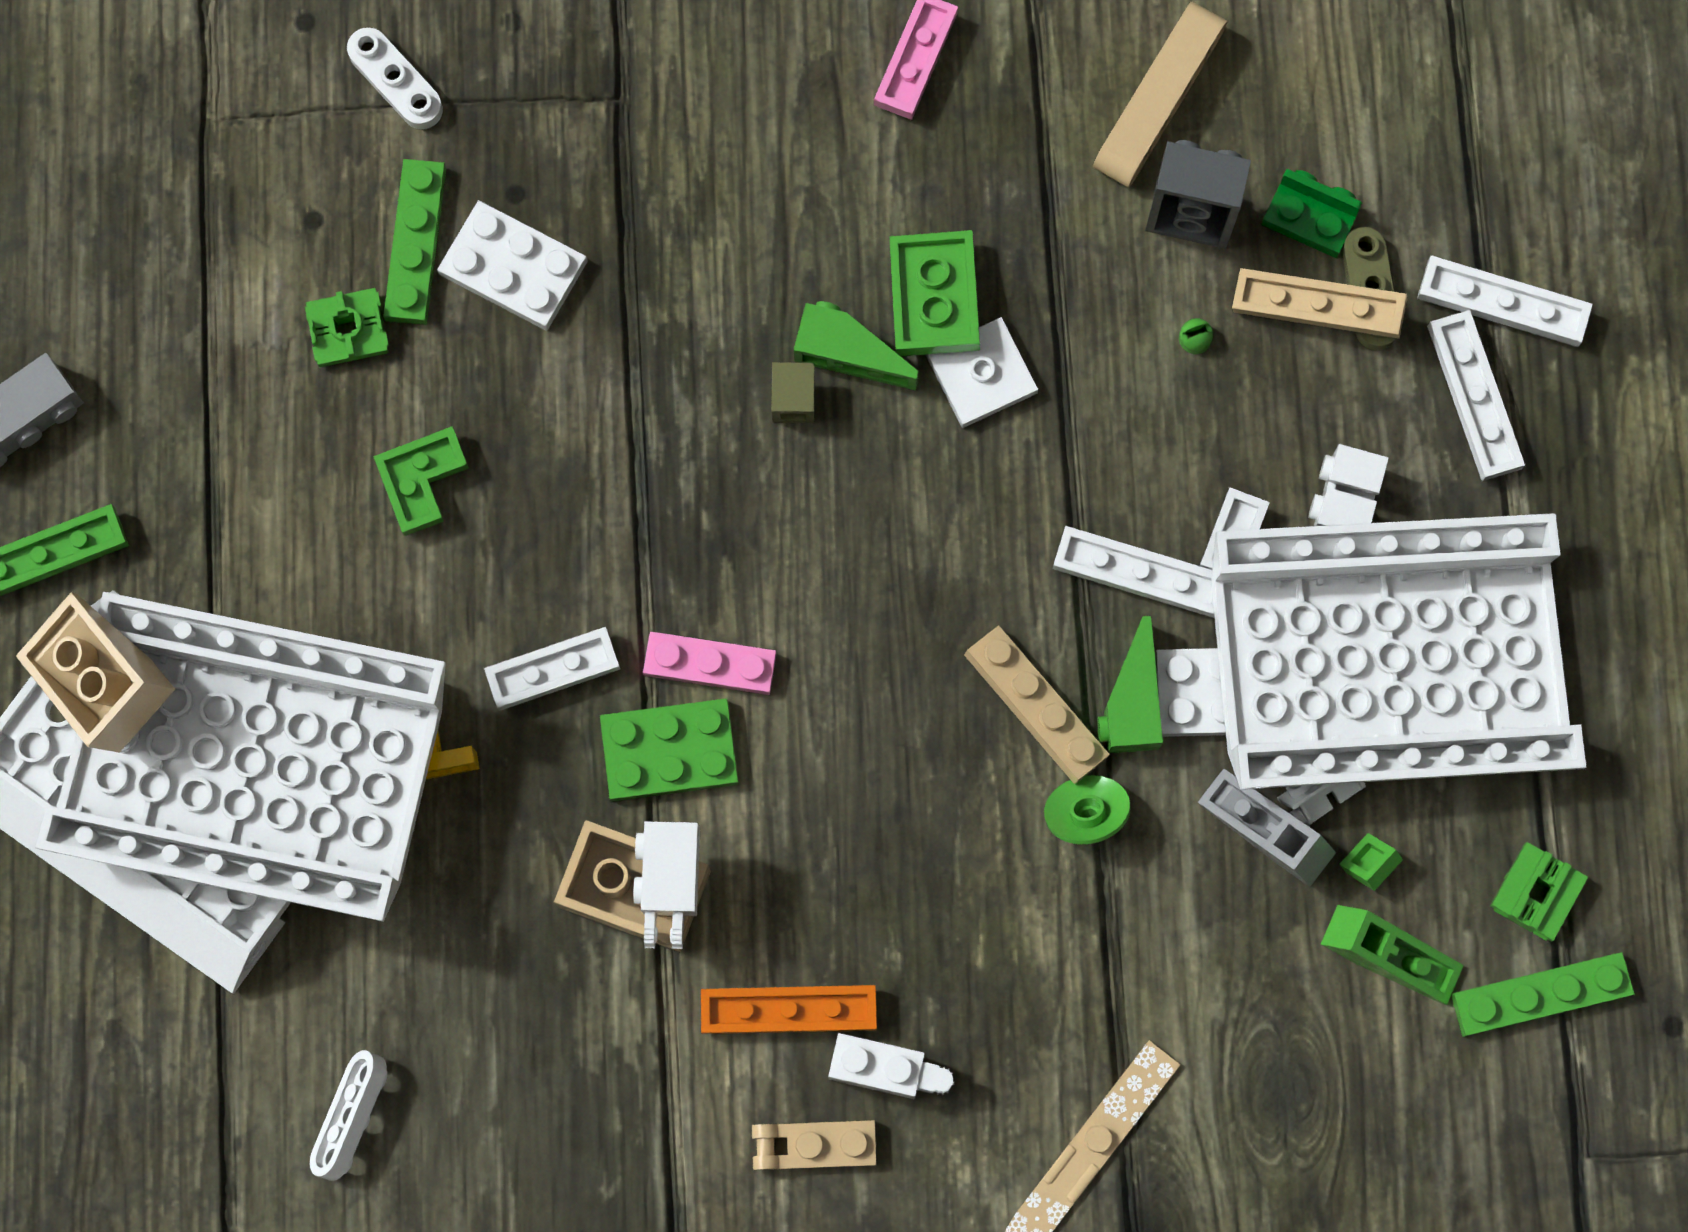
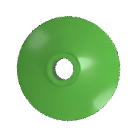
[1044,775,1131,844]

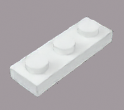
[484,627,620,711]

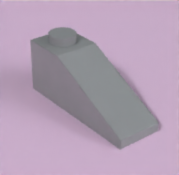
[1198,769,1336,887]

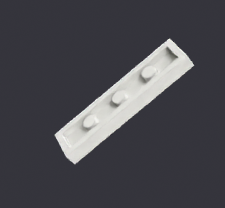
[1417,256,1593,347]
[1427,310,1525,481]
[1052,526,1215,618]

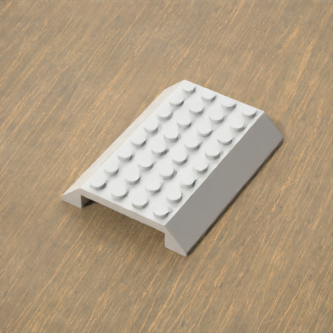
[1211,514,1586,789]
[35,592,446,922]

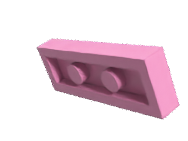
[874,0,958,120]
[643,632,777,695]

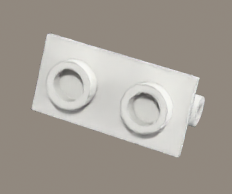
[1277,782,1366,825]

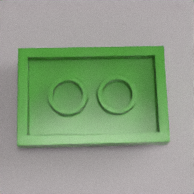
[889,230,980,356]
[600,698,739,802]

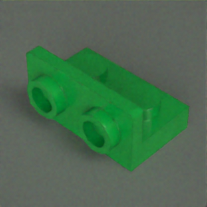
[1261,169,1362,259]

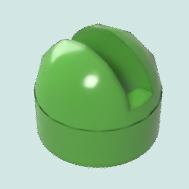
[1179,318,1213,354]

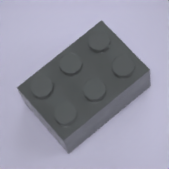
[1145,140,1251,249]

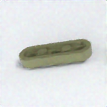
[1342,227,1396,351]

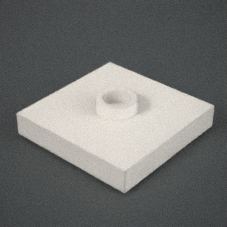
[926,317,1038,428]

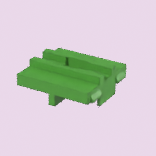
[305,288,389,368]
[1490,842,1588,941]

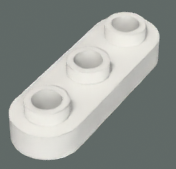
[347,28,443,129]
[310,1050,387,1181]

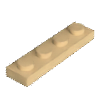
[1232,268,1407,338]
[964,625,1110,784]

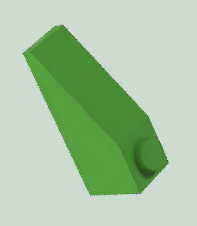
[794,301,918,390]
[1098,616,1163,753]
[1321,905,1464,1005]

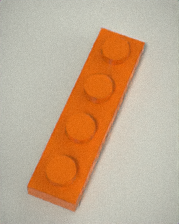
[701,985,877,1034]

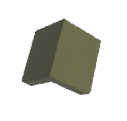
[771,362,815,423]

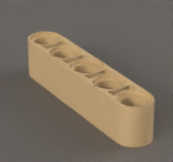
[1093,2,1228,188]

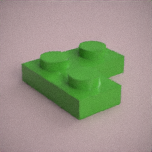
[373,426,469,536]

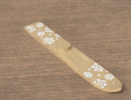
[1005,1040,1180,1232]

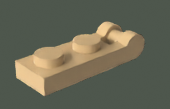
[752,1120,876,1170]

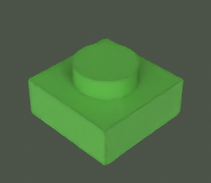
[1340,833,1403,891]

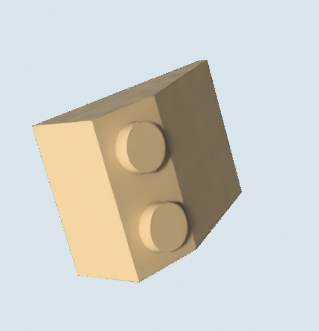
[16,592,175,753]

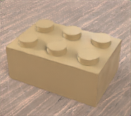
[554,820,711,952]

